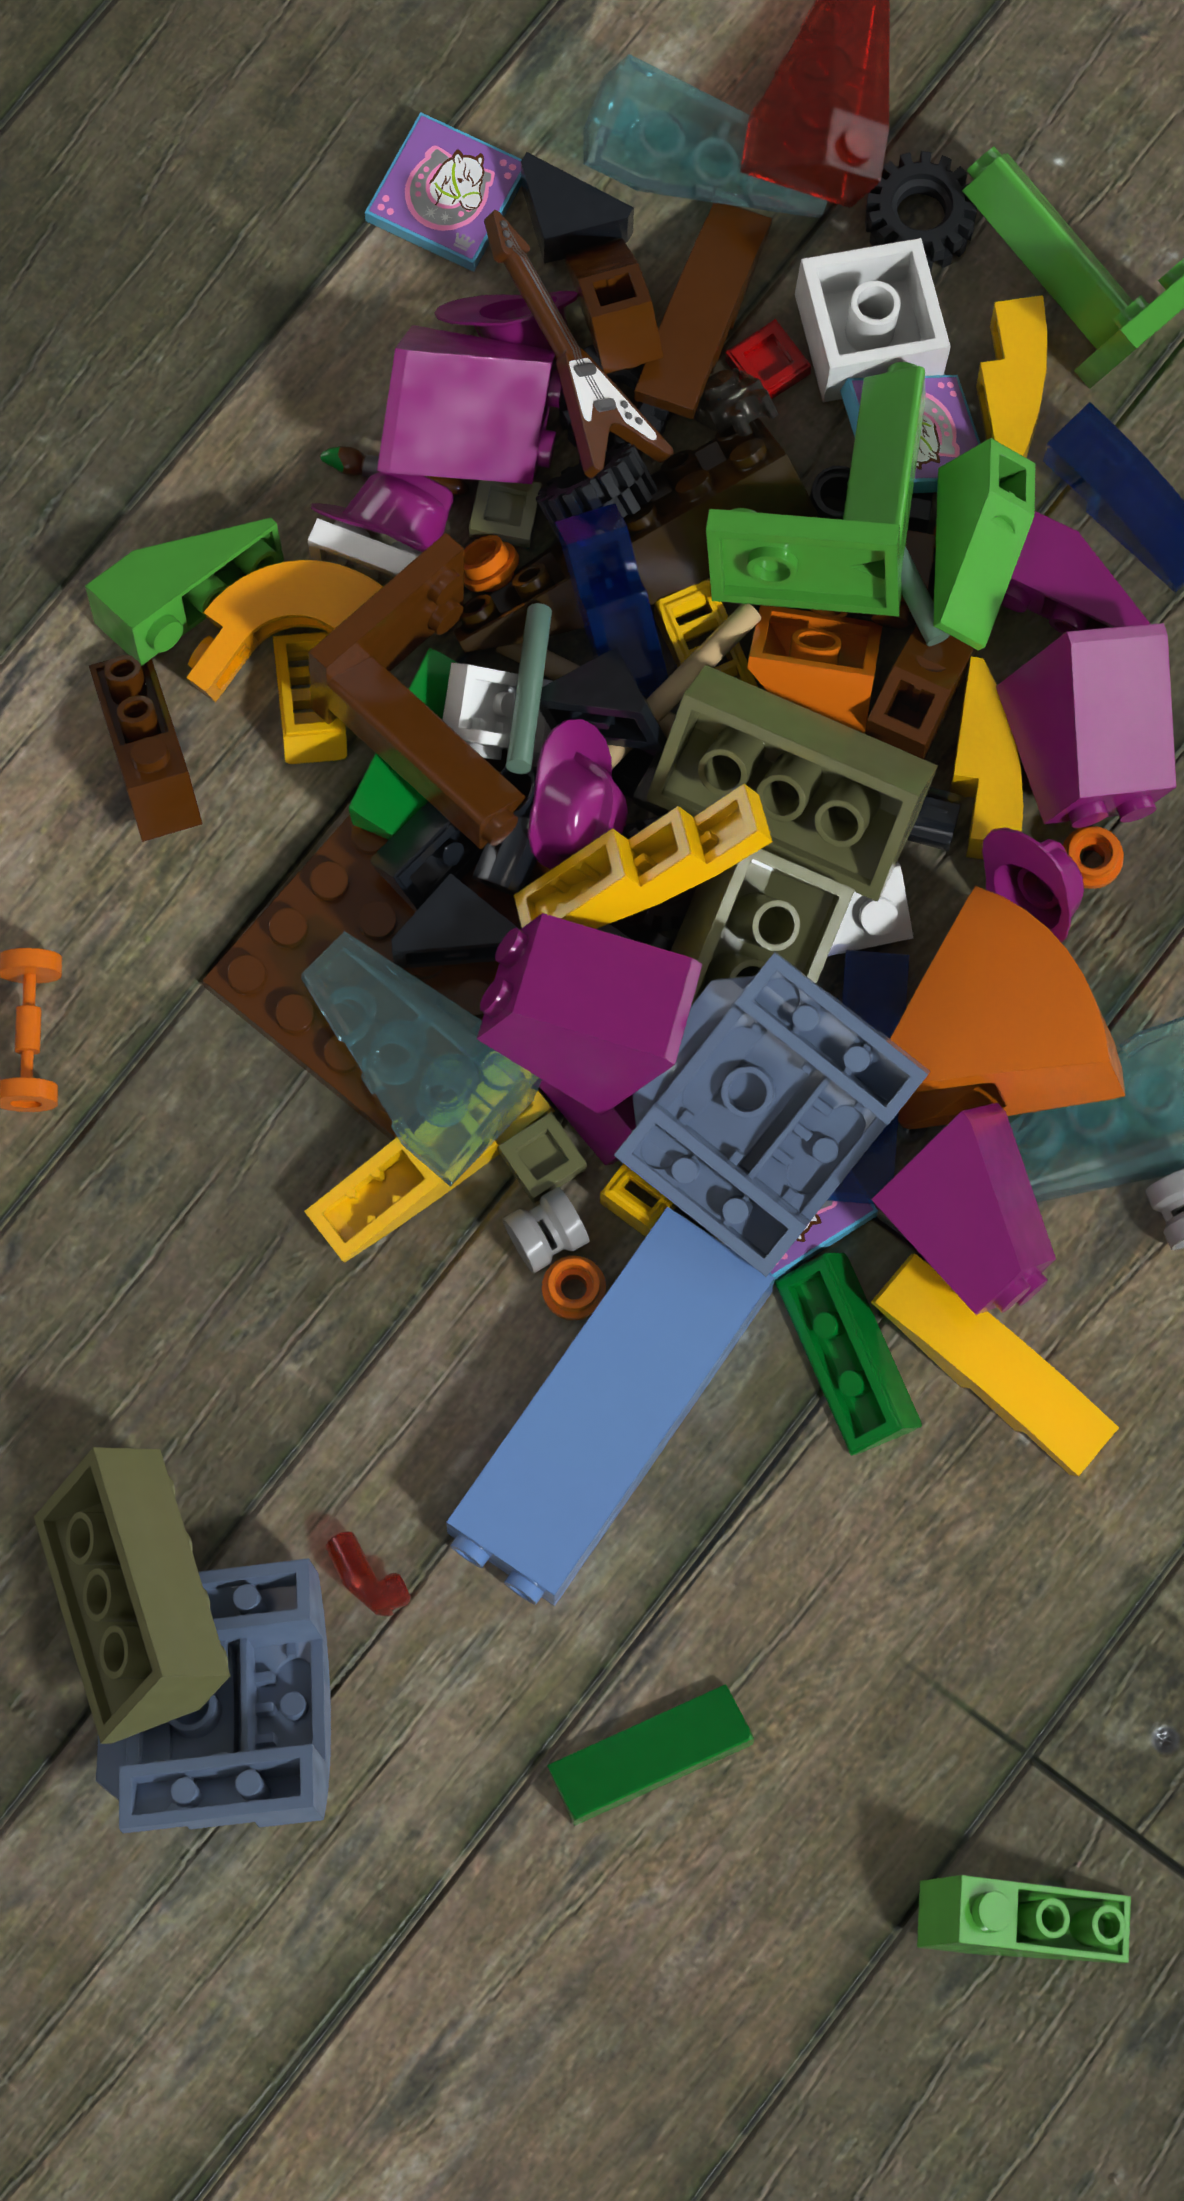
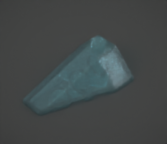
[583,54,842,218]
[301,931,542,1187]
[1010,1016,1184,1202]

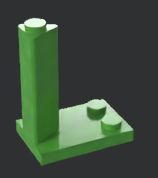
[962,146,1184,389]
[706,362,926,617]

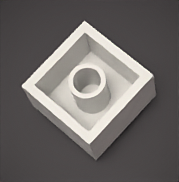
[795,238,951,402]

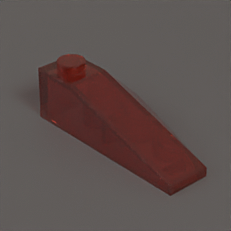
[740,0,890,208]

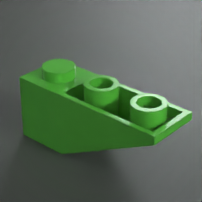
[933,438,1035,651]
[85,518,284,666]
[917,1875,1131,1963]

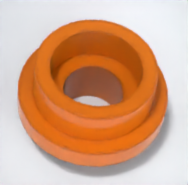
[464,535,519,592]
[1063,826,1124,889]
[542,1256,606,1320]

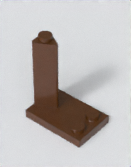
[308,533,525,849]

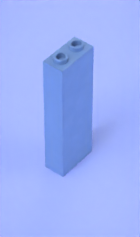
[446,1206,775,1606]

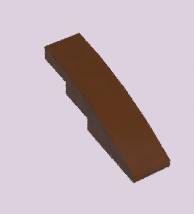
[634,200,773,419]

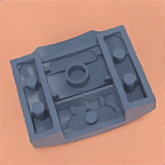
[614,951,930,1277]
[96,1558,331,1833]

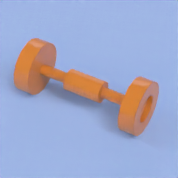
[0,948,62,1112]

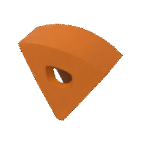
[890,886,1125,1129]

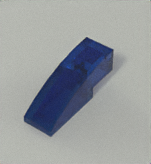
[1043,402,1184,593]
[555,503,668,699]

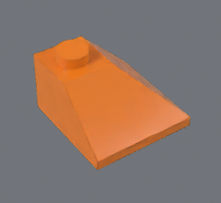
[747,605,883,734]

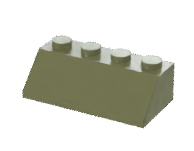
[646,665,938,902]
[671,849,855,1006]
[34,1447,231,1744]

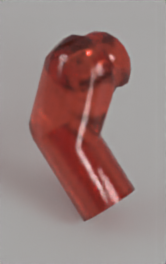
[326,1531,411,1616]

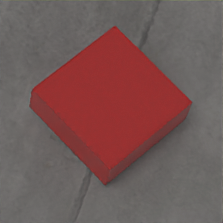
[725,319,811,406]

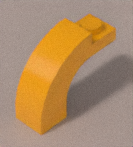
[186,560,383,703]

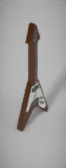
[484,210,673,478]

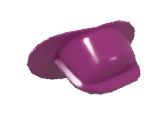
[434,291,579,350]
[311,471,453,552]
[528,719,628,869]
[982,827,1084,943]

